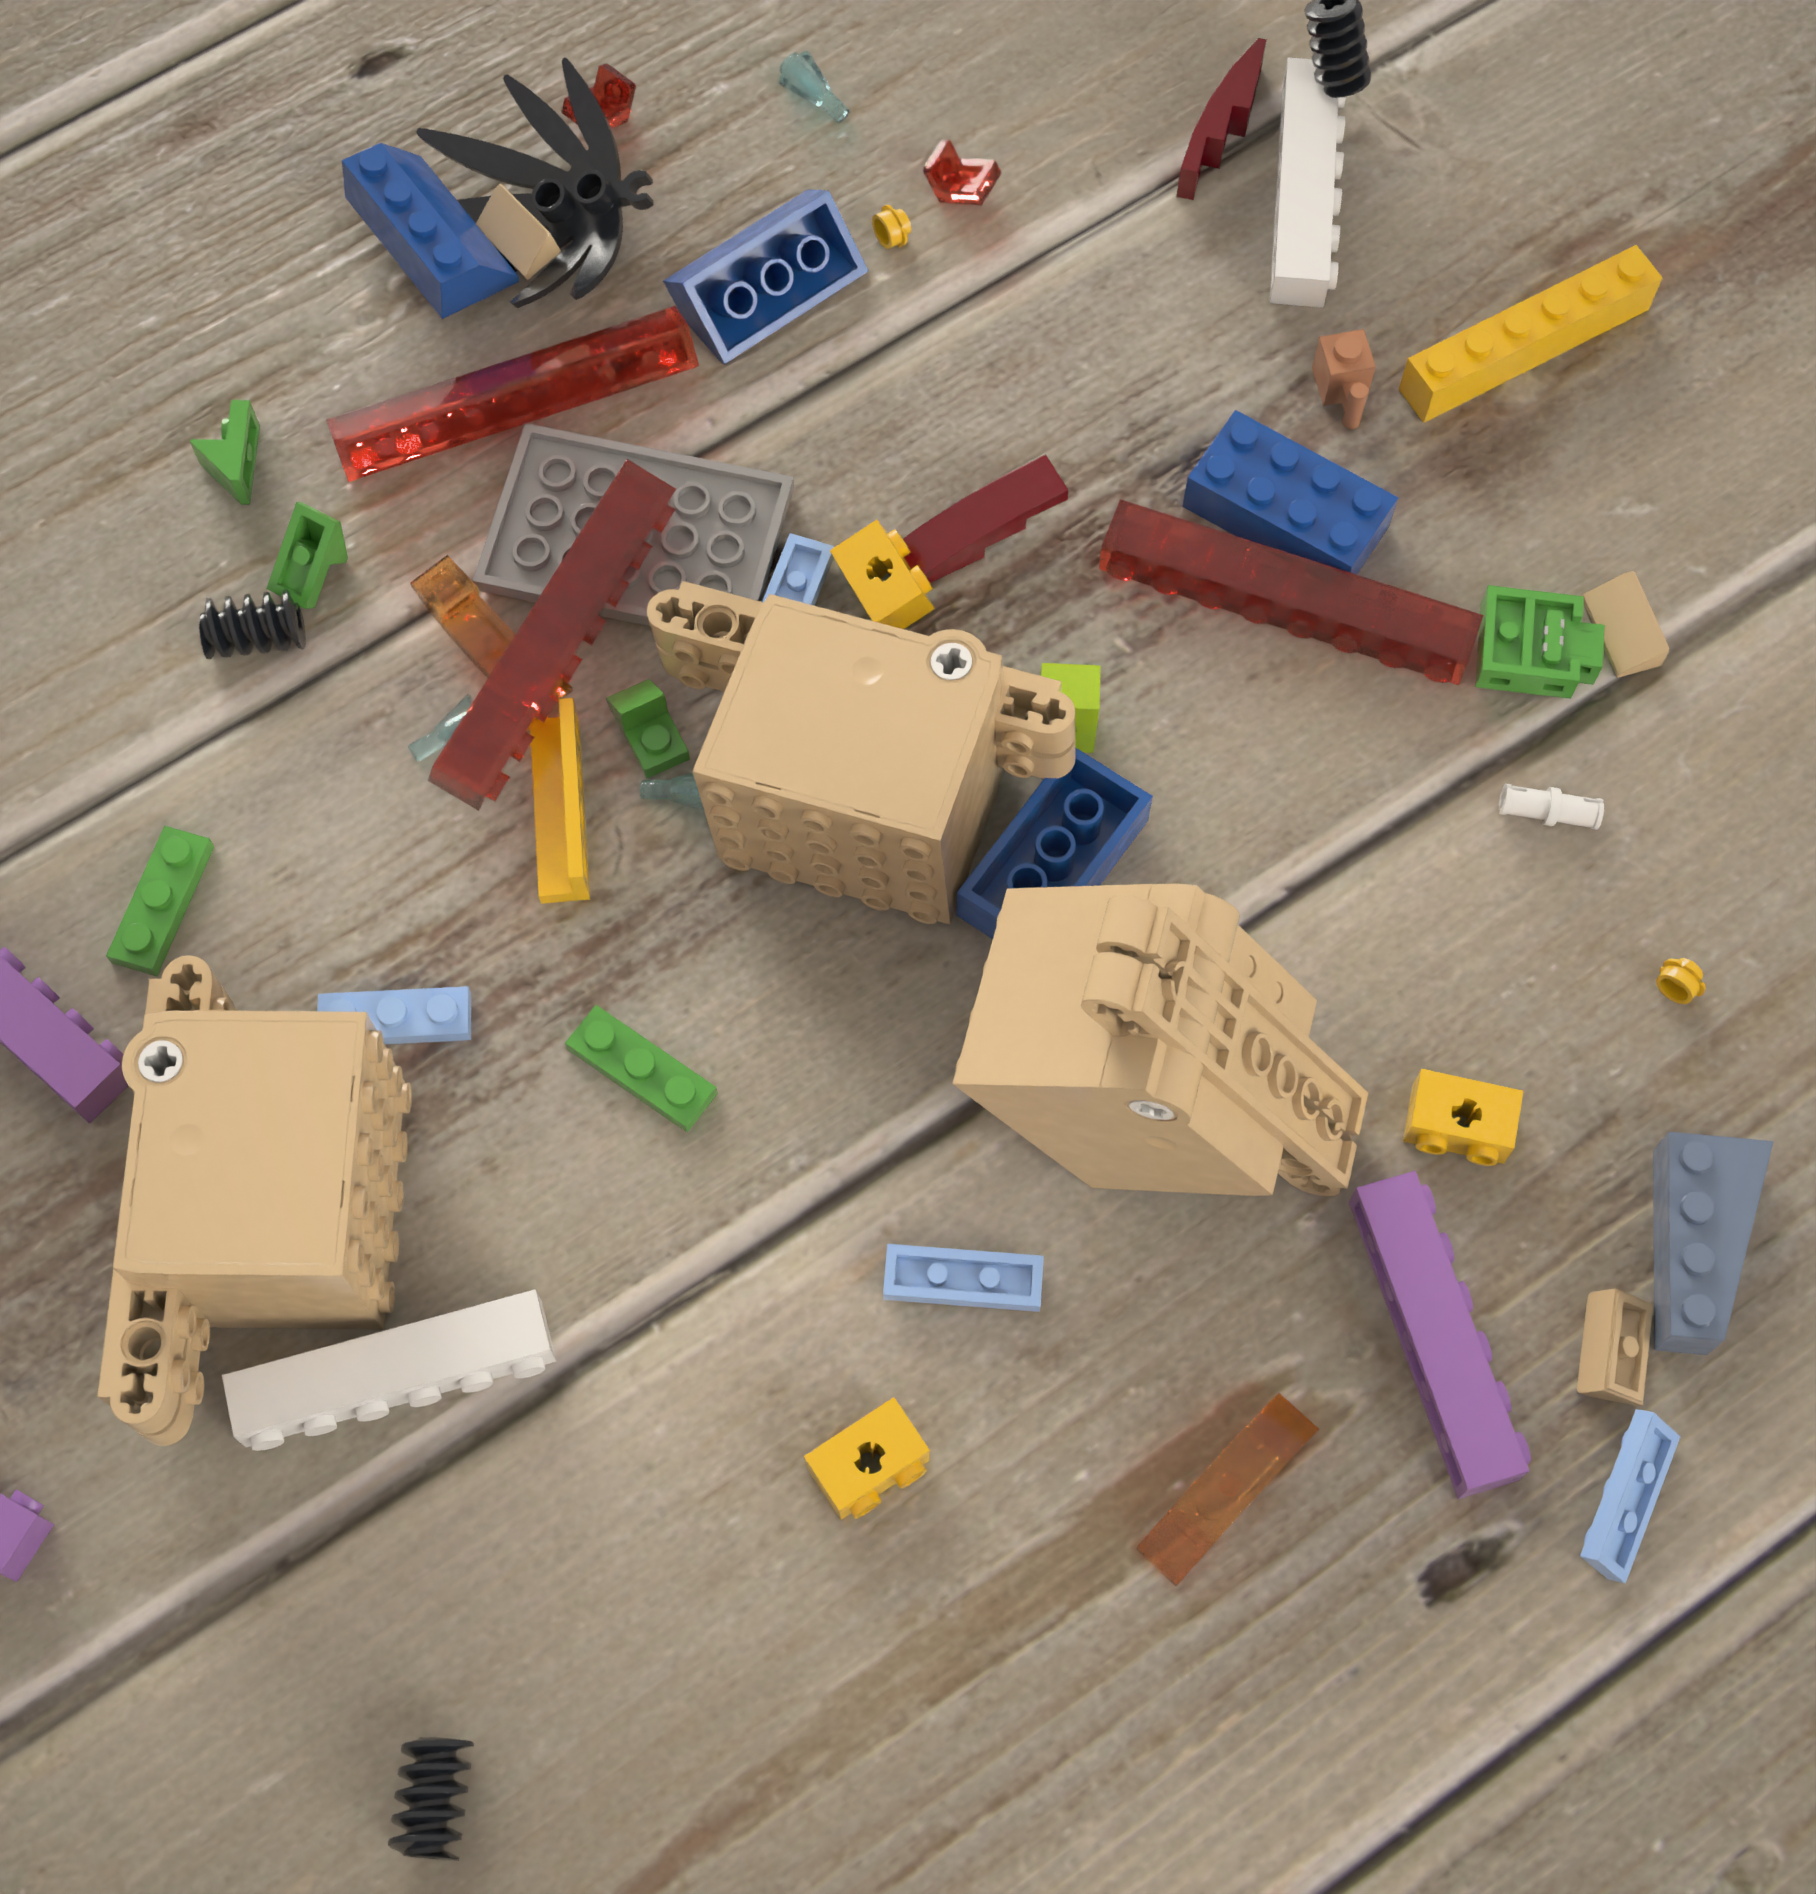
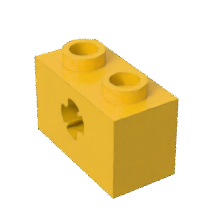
[830,519,935,629]
[1403,1069,1523,1166]
[804,1397,930,1520]

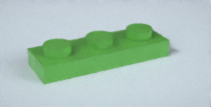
[106,825,215,976]
[565,1005,718,1133]

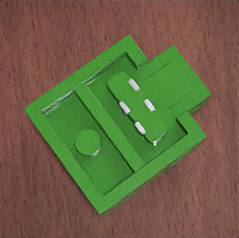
[1475,585,1605,699]

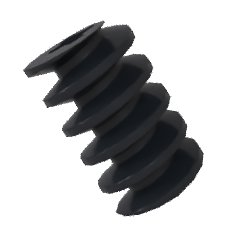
[1304,0,1372,98]
[199,590,306,660]
[388,1737,474,1861]

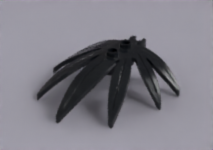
[417,58,654,308]

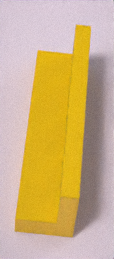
[530,698,590,904]

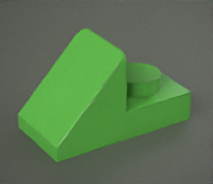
[190,400,260,505]
[266,502,348,609]
[606,679,690,779]

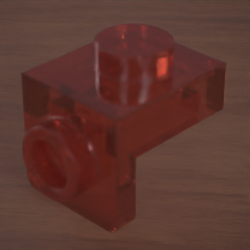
[561,63,636,129]
[923,140,1002,206]

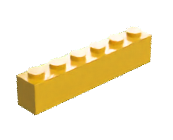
[1399,245,1663,423]

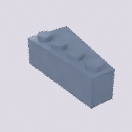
[1653,1132,1774,1355]

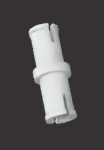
[1499,783,1604,830]

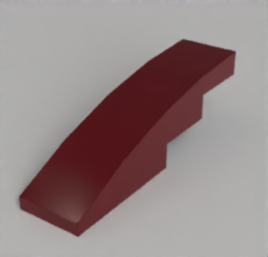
[1176,38,1267,200]
[888,454,1069,583]

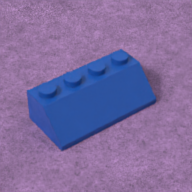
[342,143,519,319]
[663,190,868,364]

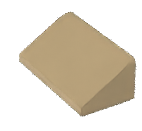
[476,183,561,280]
[1582,571,1669,678]
[1577,1288,1654,1406]

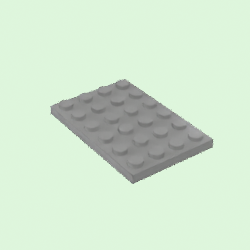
[472,423,794,626]

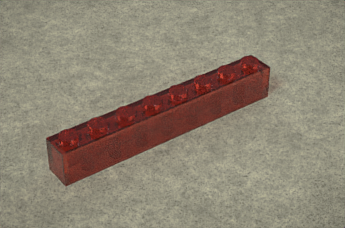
[326,306,699,482]
[428,459,676,811]
[1099,499,1484,685]

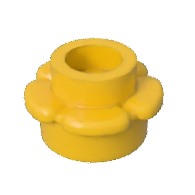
[872,205,911,249]
[1656,958,1706,1004]

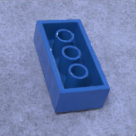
[1182,410,1399,595]
[956,747,1153,939]

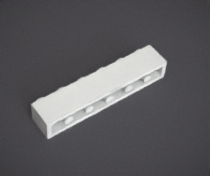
[1270,58,1346,308]
[222,1289,557,1451]

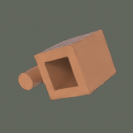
[1312,329,1376,429]

